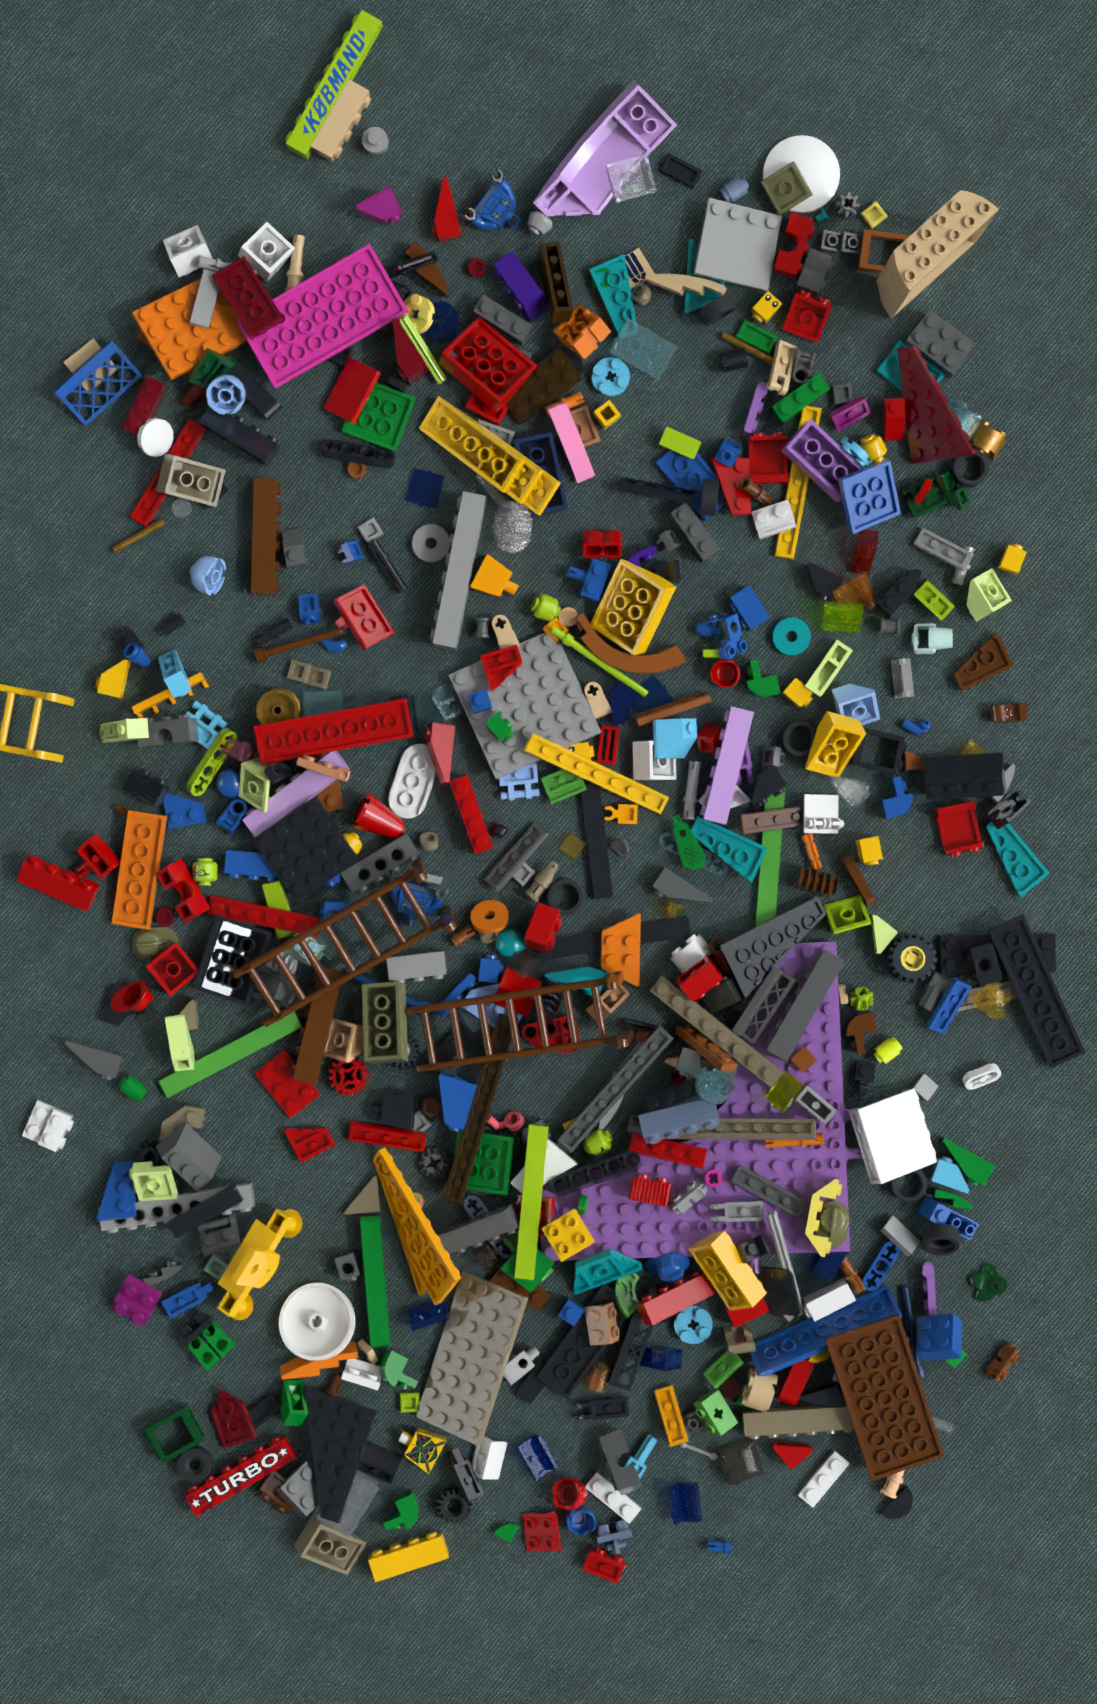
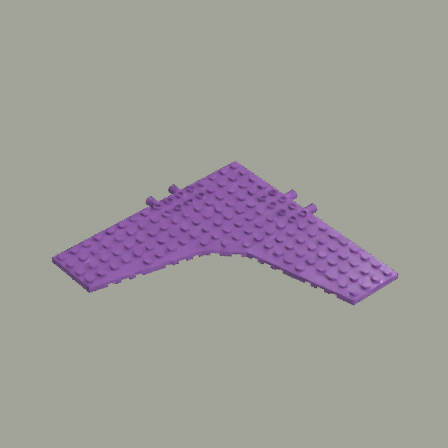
[540,942,863,1274]

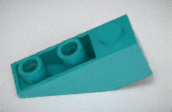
[545,966,607,996]

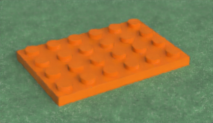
[132,279,248,381]

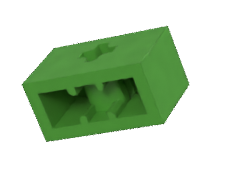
[693,1390,738,1436]

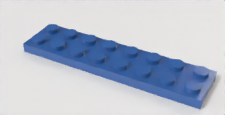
[750,1285,902,1377]

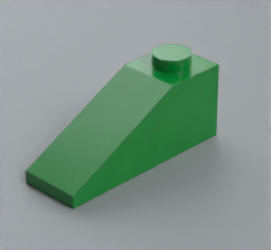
[940,1136,995,1186]

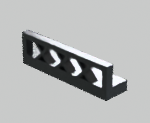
[164,1183,244,1239]
[606,1309,654,1391]

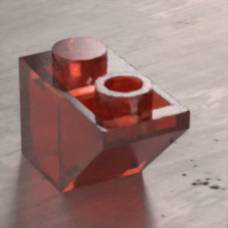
[850,529,879,576]

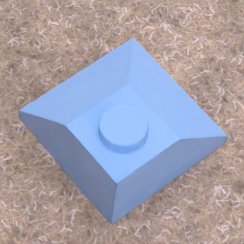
[832,684,880,725]

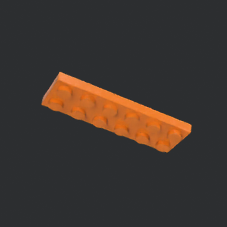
[112,810,167,930]

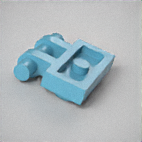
[186,701,228,749]

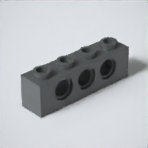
[341,834,419,894]

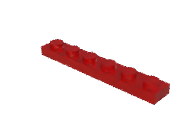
[207,895,321,937]

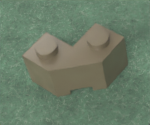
[159,1104,206,1141]

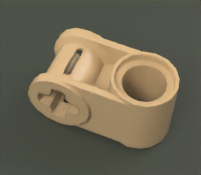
[492,615,520,649]
[584,682,612,719]

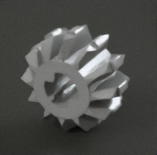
[265,952,298,977]

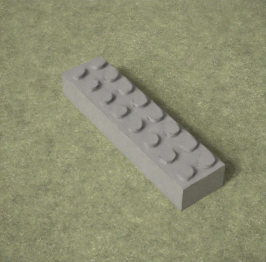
[430,491,487,651]

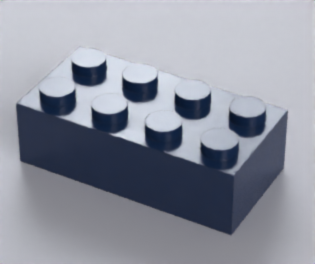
[514,432,568,518]

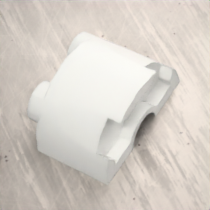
[670,934,713,973]

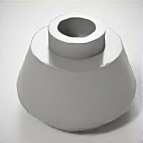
[527,211,552,236]

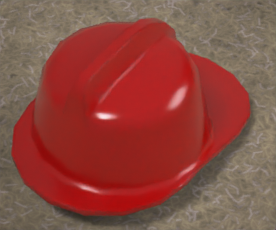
[111,980,154,1013]

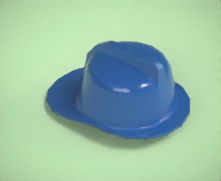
[646,1252,689,1282]

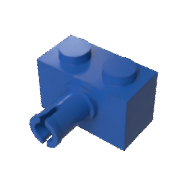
[566,558,611,603]

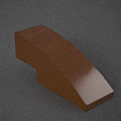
[405,241,449,298]

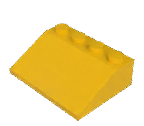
[591,559,676,655]

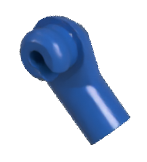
[320,639,347,653]

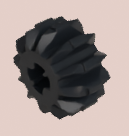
[134,1140,164,1166]

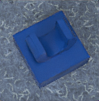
[338,540,364,563]

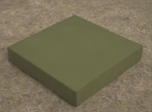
[761,161,813,215]

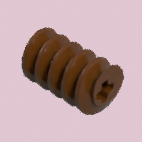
[797,865,840,898]

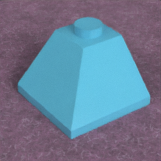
[653,719,697,759]

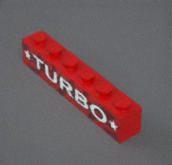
[185,1435,298,1517]

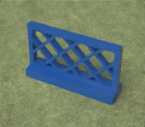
[53,339,143,426]

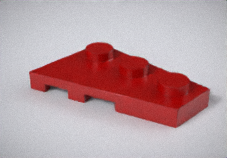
[710,457,751,516]

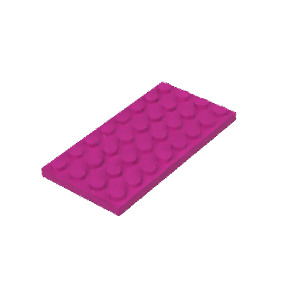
[236,244,409,389]

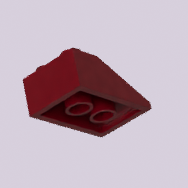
[393,318,429,385]

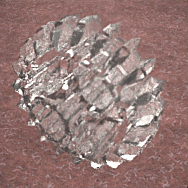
[492,501,533,553]

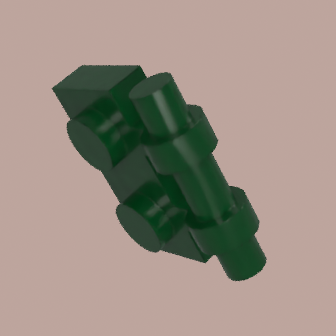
[900,474,949,519]

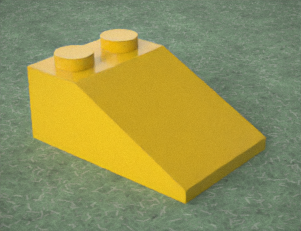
[805,711,866,778]

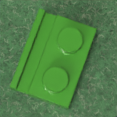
[541,769,587,804]

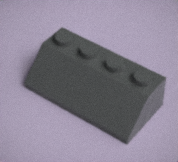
[438,1203,520,1255]

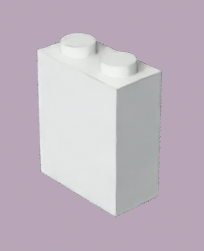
[802,1278,856,1322]

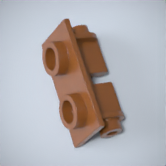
[986,1342,1020,1382]

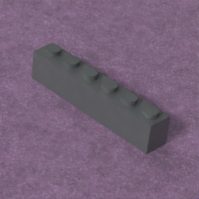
[765,950,845,1062]

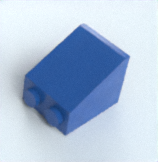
[439,1071,478,1132]

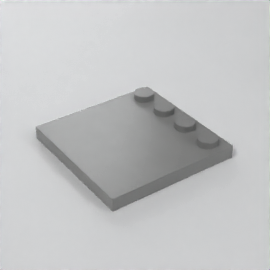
[693,198,782,292]

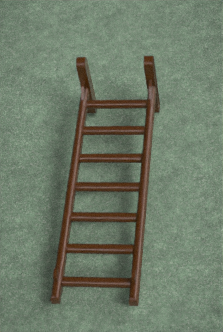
[232,857,457,1027]
[406,971,634,1072]

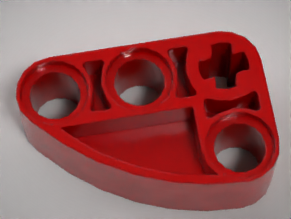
[522,1015,580,1053]

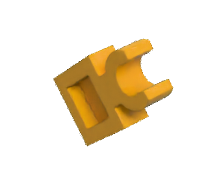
[604,804,638,824]

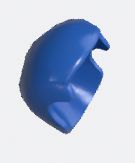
[216,768,240,798]
[566,1506,596,1536]

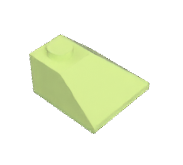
[966,568,1012,622]
[239,757,270,813]

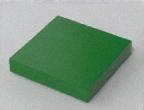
[501,1248,555,1292]

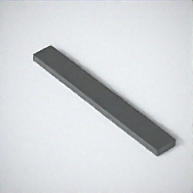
[557,1026,674,1153]

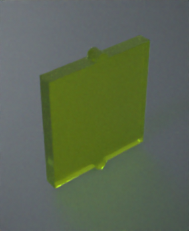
[765,1071,805,1113]

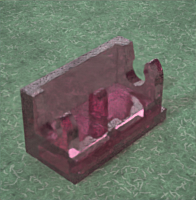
[221,739,258,763]

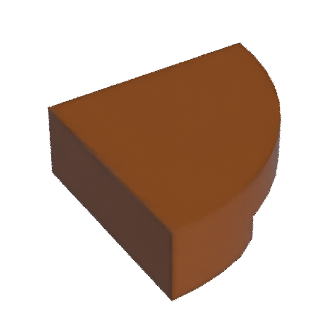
[903,752,925,771]

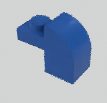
[880,776,913,819]

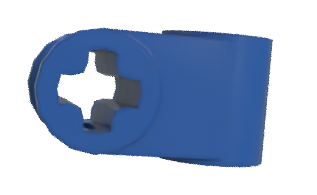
[215,799,249,836]

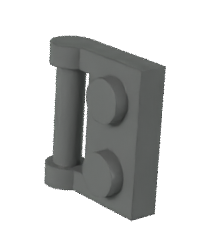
[198,1213,241,1256]

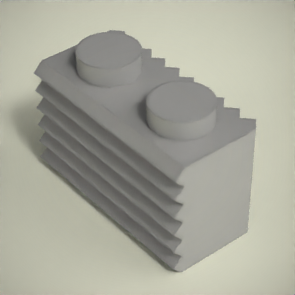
[796,1086,837,1124]

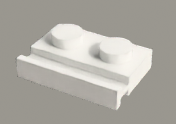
[752,500,797,539]

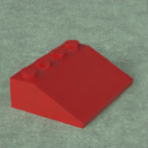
[439,316,537,413]

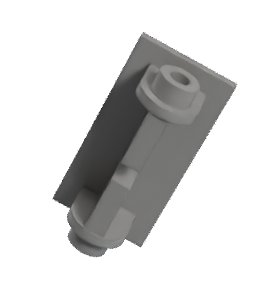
[891,658,914,699]
[668,1177,708,1215]

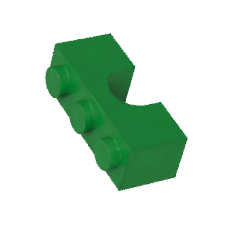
[770,373,830,426]

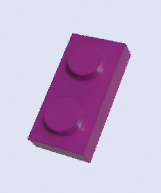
[829,395,871,432]

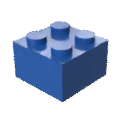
[916,1313,962,1361]

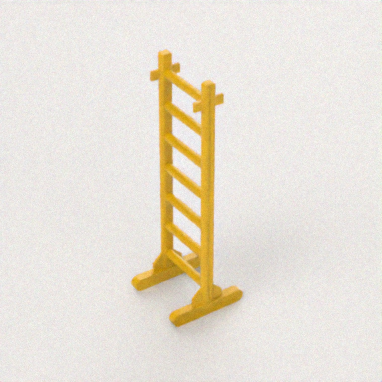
[0,684,75,763]

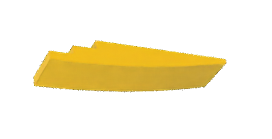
[419,396,561,515]

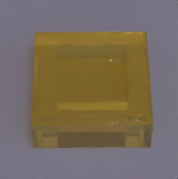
[559,833,586,859]

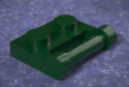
[186,348,236,389]

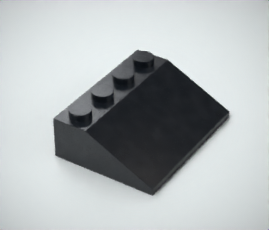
[193,915,274,1006]

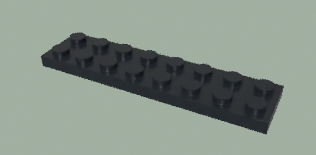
[988,914,1085,1069]

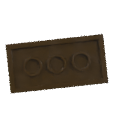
[506,347,583,424]

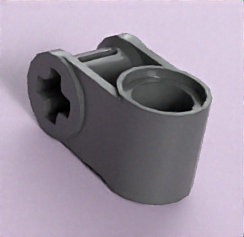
[791,348,816,387]

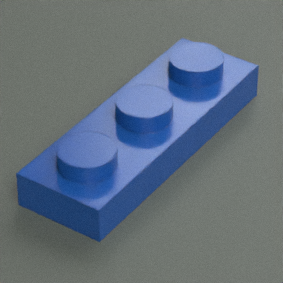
[926,977,972,1034]

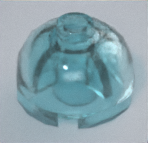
[695,1067,735,1105]

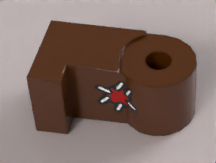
[990,702,1028,722]

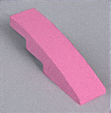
[548,401,595,483]

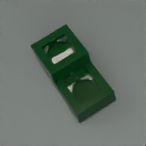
[936,469,970,510]

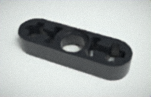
[264,760,296,783]

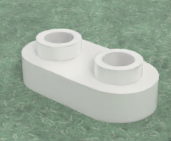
[962,1064,1001,1090]

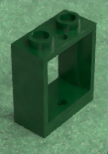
[144,1404,206,1463]

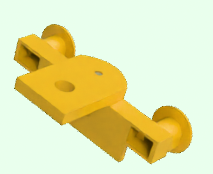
[217,1209,302,1320]

